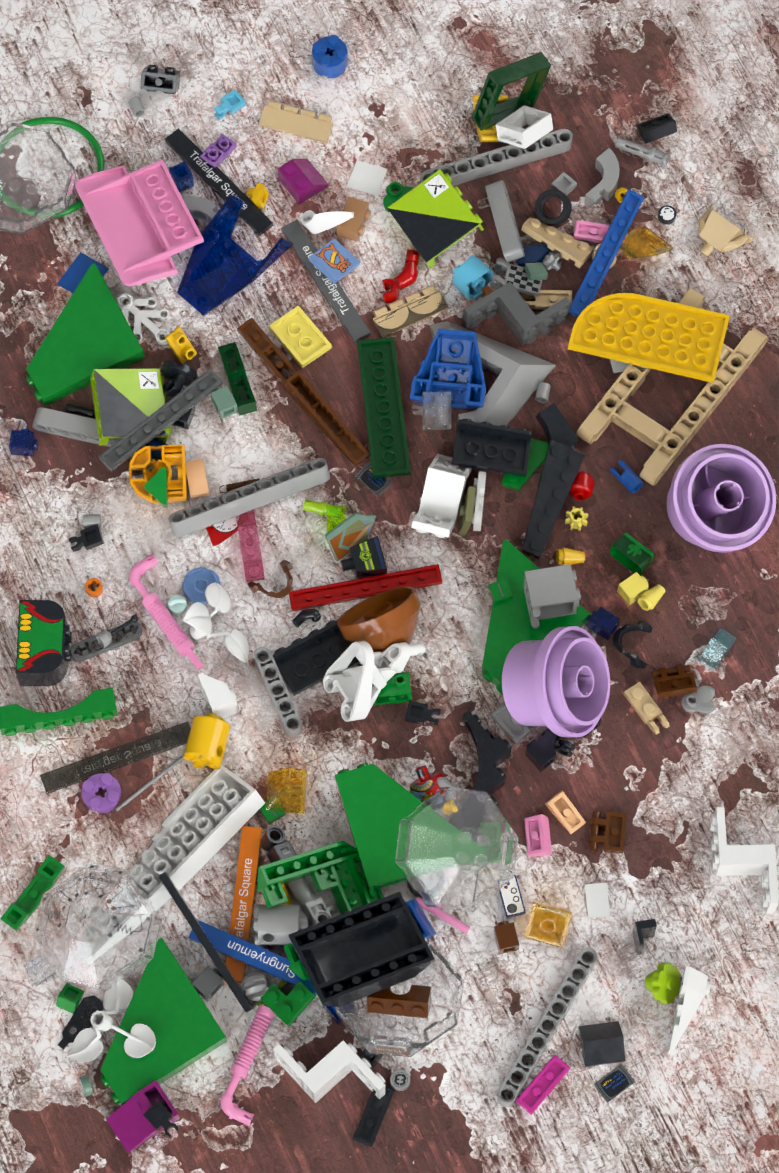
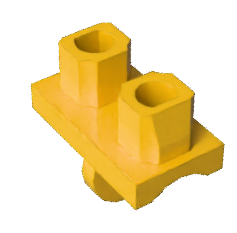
[164,326,197,364]

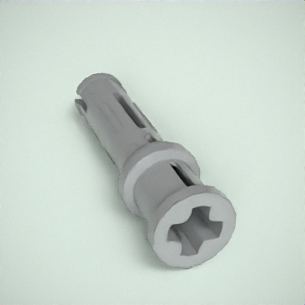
[615,137,670,168]

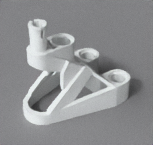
[323,641,425,722]

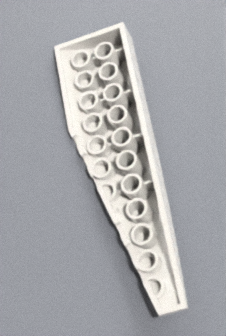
[76,764,265,964]

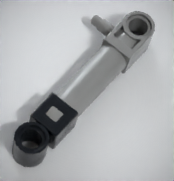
[260,826,338,927]

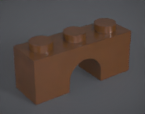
[367,985,431,1018]

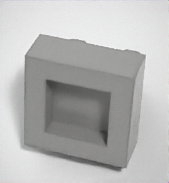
[551,172,577,196]

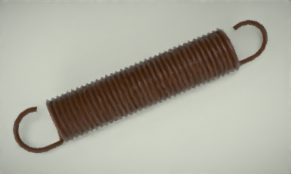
[219,478,264,493]

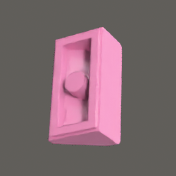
[524,814,552,857]

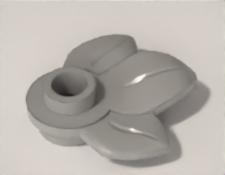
[681,681,716,714]

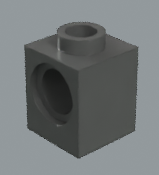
[192,966,224,1002]

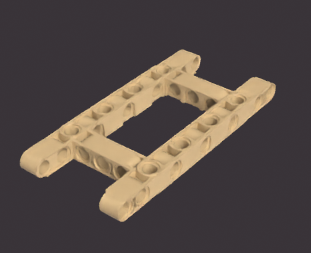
[576,288,769,486]

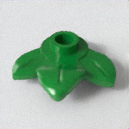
[383,182,413,212]

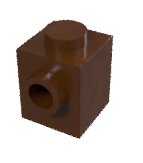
[493,921,519,954]

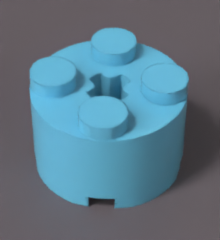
[452,255,495,300]

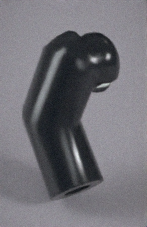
[292,608,321,627]

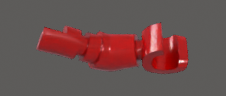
[382,249,419,304]

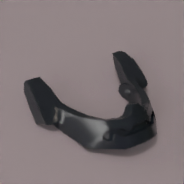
[613,621,653,668]

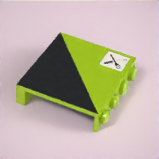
[387,169,484,269]
[90,369,171,445]

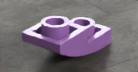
[200,134,237,168]

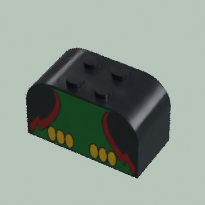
[16,600,72,686]

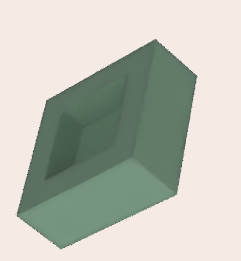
[524,262,548,280]

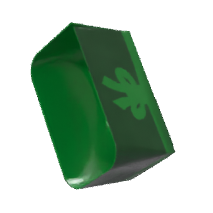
[610,532,654,576]

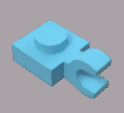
[214,89,246,120]

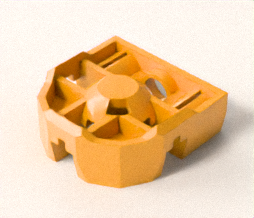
[129,444,187,504]

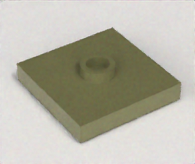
[458,486,476,536]

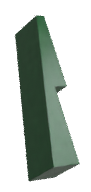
[218,342,257,416]

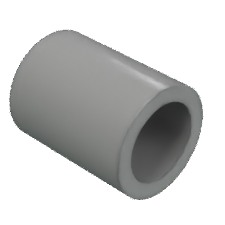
[128,96,146,117]
[535,382,551,403]
[83,514,101,528]

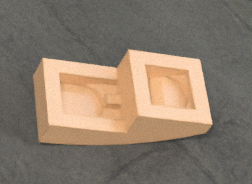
[186,459,209,498]

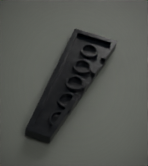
[522,439,585,558]

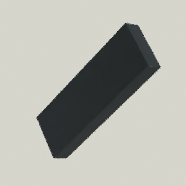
[353,1086,395,1147]

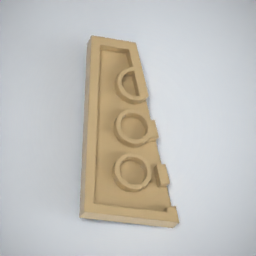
[521,217,594,269]

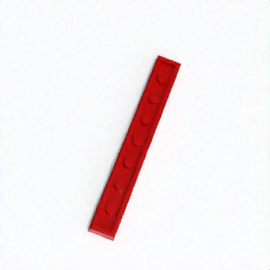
[289,564,443,612]

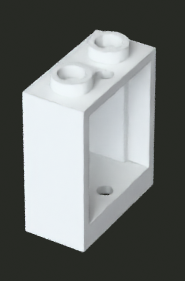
[496,105,553,149]

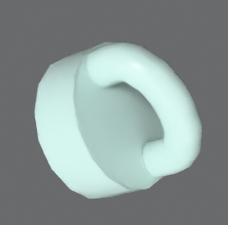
[168,595,187,615]

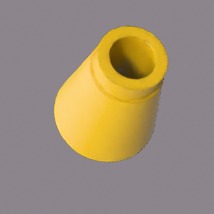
[556,547,585,565]

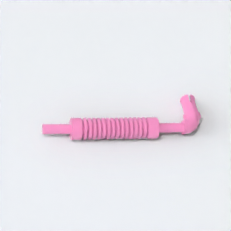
[129,554,204,670]
[220,1004,275,1126]

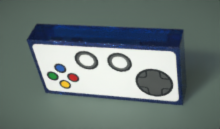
[496,875,526,919]

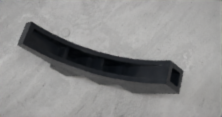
[448,711,512,836]

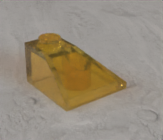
[620,226,673,259]

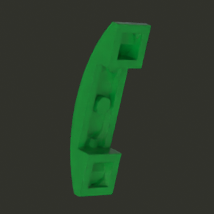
[0,855,65,931]

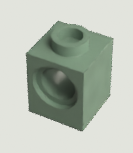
[211,386,238,419]

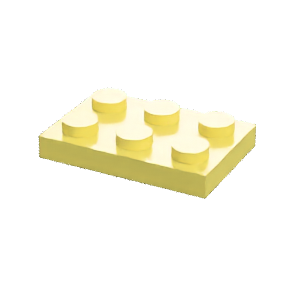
[269,306,332,368]

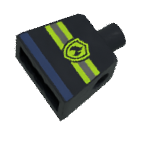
[340,536,387,579]

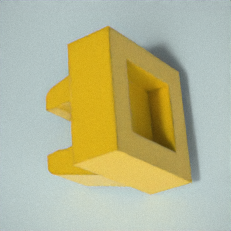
[246,183,269,209]

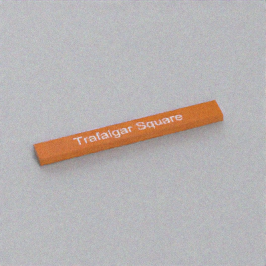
[223,826,262,983]

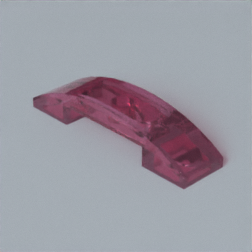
[236,510,265,582]

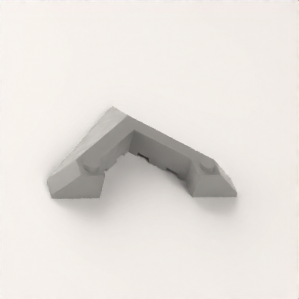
[429,321,556,426]

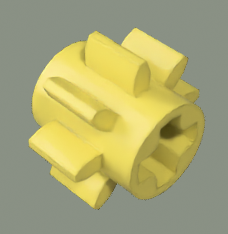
[565,506,588,531]

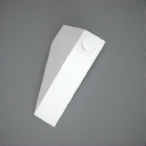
[668,966,711,1054]

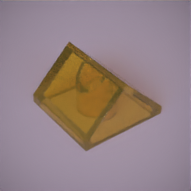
[524,902,572,948]

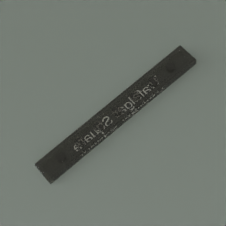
[40,721,191,794]

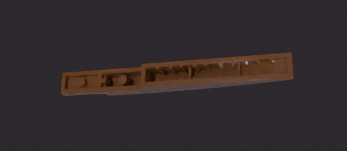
[237,318,370,466]

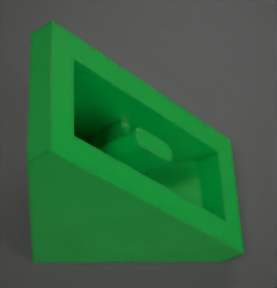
[143,467,168,508]

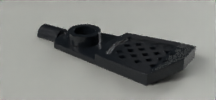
[58,995,104,1050]

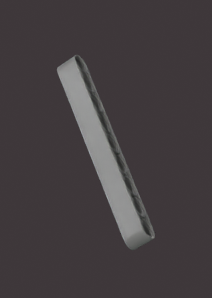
[420,129,573,186]
[169,458,330,537]
[497,947,597,1107]

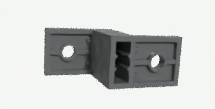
[462,282,570,346]

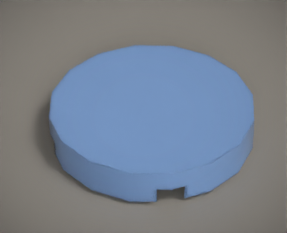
[182,567,221,605]

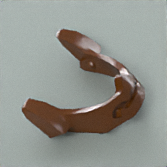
[247,560,293,598]

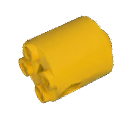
[183,713,231,770]

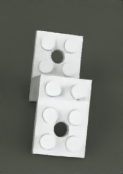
[411,454,472,538]
[709,807,779,914]
[273,1040,386,1103]

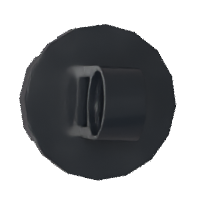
[161,360,198,397]

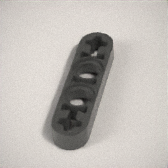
[71,622,142,662]

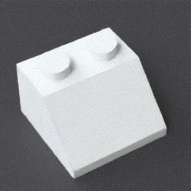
[198,673,238,718]

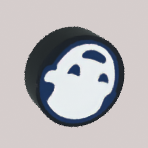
[658,205,676,225]

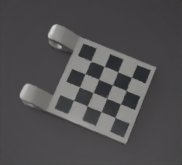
[490,258,542,297]

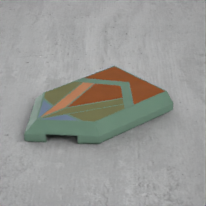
[325,513,376,561]

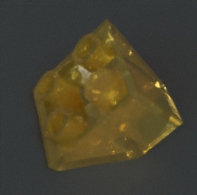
[265,768,308,814]

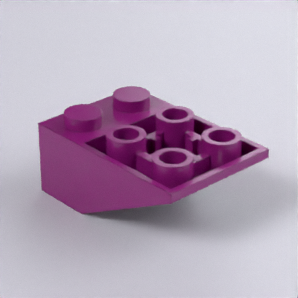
[106,1080,180,1153]

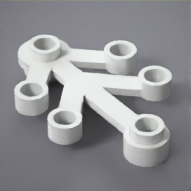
[116,293,170,345]

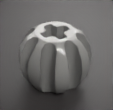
[242,971,270,1002]

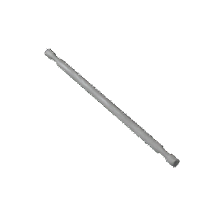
[115,755,184,812]

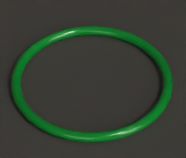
[0,117,105,219]

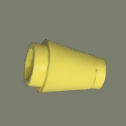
[638,584,665,611]

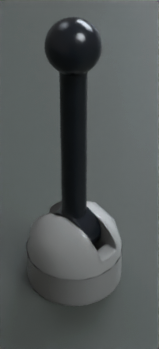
[96,615,138,648]

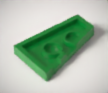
[501,438,548,491]

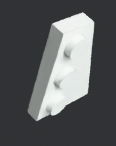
[472,471,486,531]

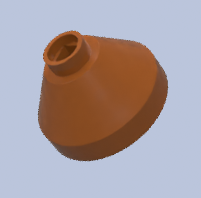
[337,586,421,652]

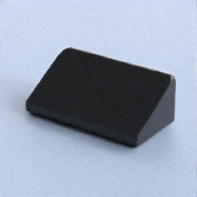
[636,113,677,144]

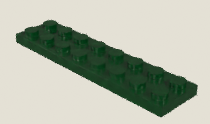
[357,337,411,479]

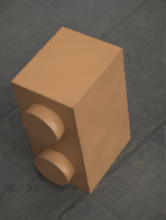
[336,196,371,242]

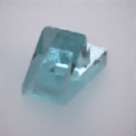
[699,628,737,670]

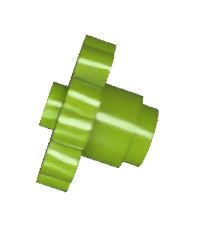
[645,962,681,1004]

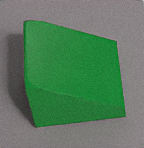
[56,983,85,1013]

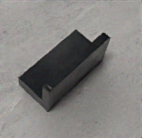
[632,919,657,955]

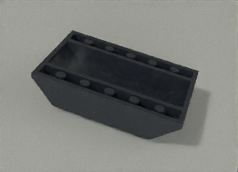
[289,892,435,1007]

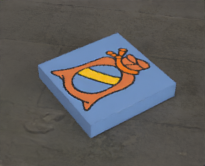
[309,238,360,284]

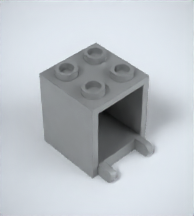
[523,564,581,628]

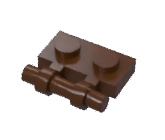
[651,664,697,698]
[588,811,627,854]

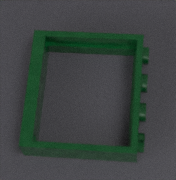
[471,52,551,131]

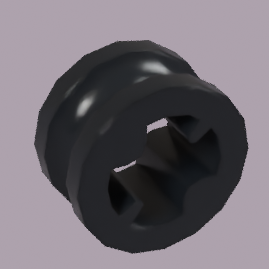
[556,740,576,757]

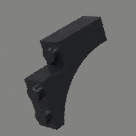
[536,403,579,487]

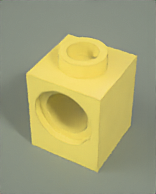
[617,572,649,606]

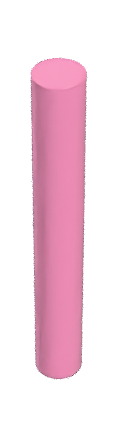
[416,896,470,933]

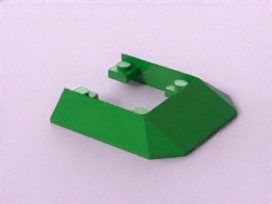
[257,841,384,980]

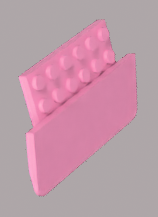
[75,160,204,286]

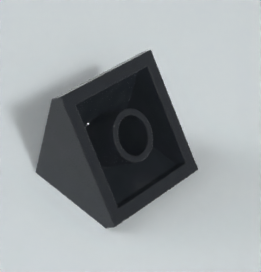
[578,1021,625,1067]

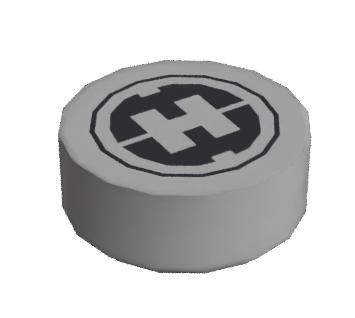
[390,1070,410,1091]

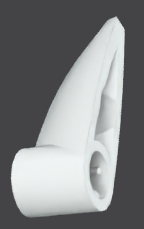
[300,210,354,234]

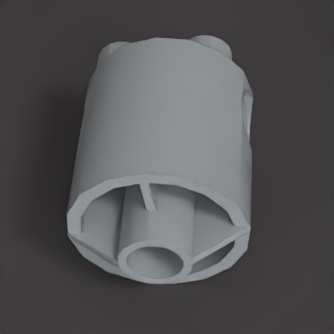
[254,904,308,945]

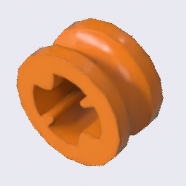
[85,578,103,597]

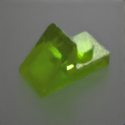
[326,505,346,544]

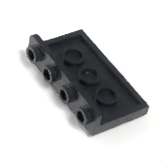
[451,419,533,477]
[273,620,359,696]

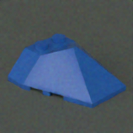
[410,329,486,410]

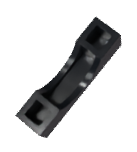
[526,718,601,772]

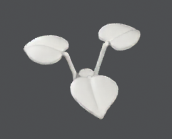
[182,582,249,663]
[67,974,156,1062]

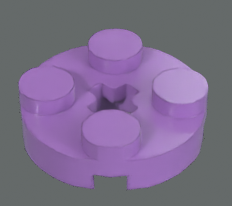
[82,773,122,813]

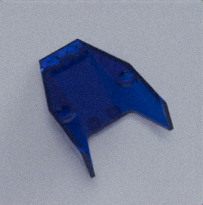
[177,195,293,316]

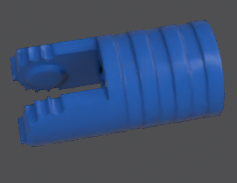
[609,459,644,494]

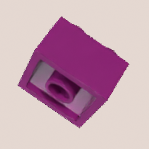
[278,159,329,205]

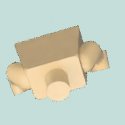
[698,205,755,257]

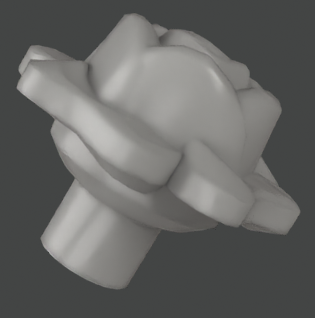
[543,253,561,271]

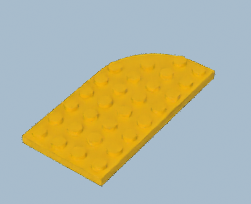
[568,293,730,383]

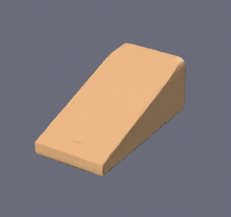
[545,791,586,835]

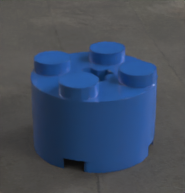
[312,35,348,78]

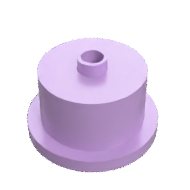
[667,444,776,553]
[502,626,610,738]

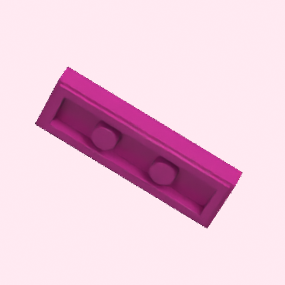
[516,1055,571,1115]

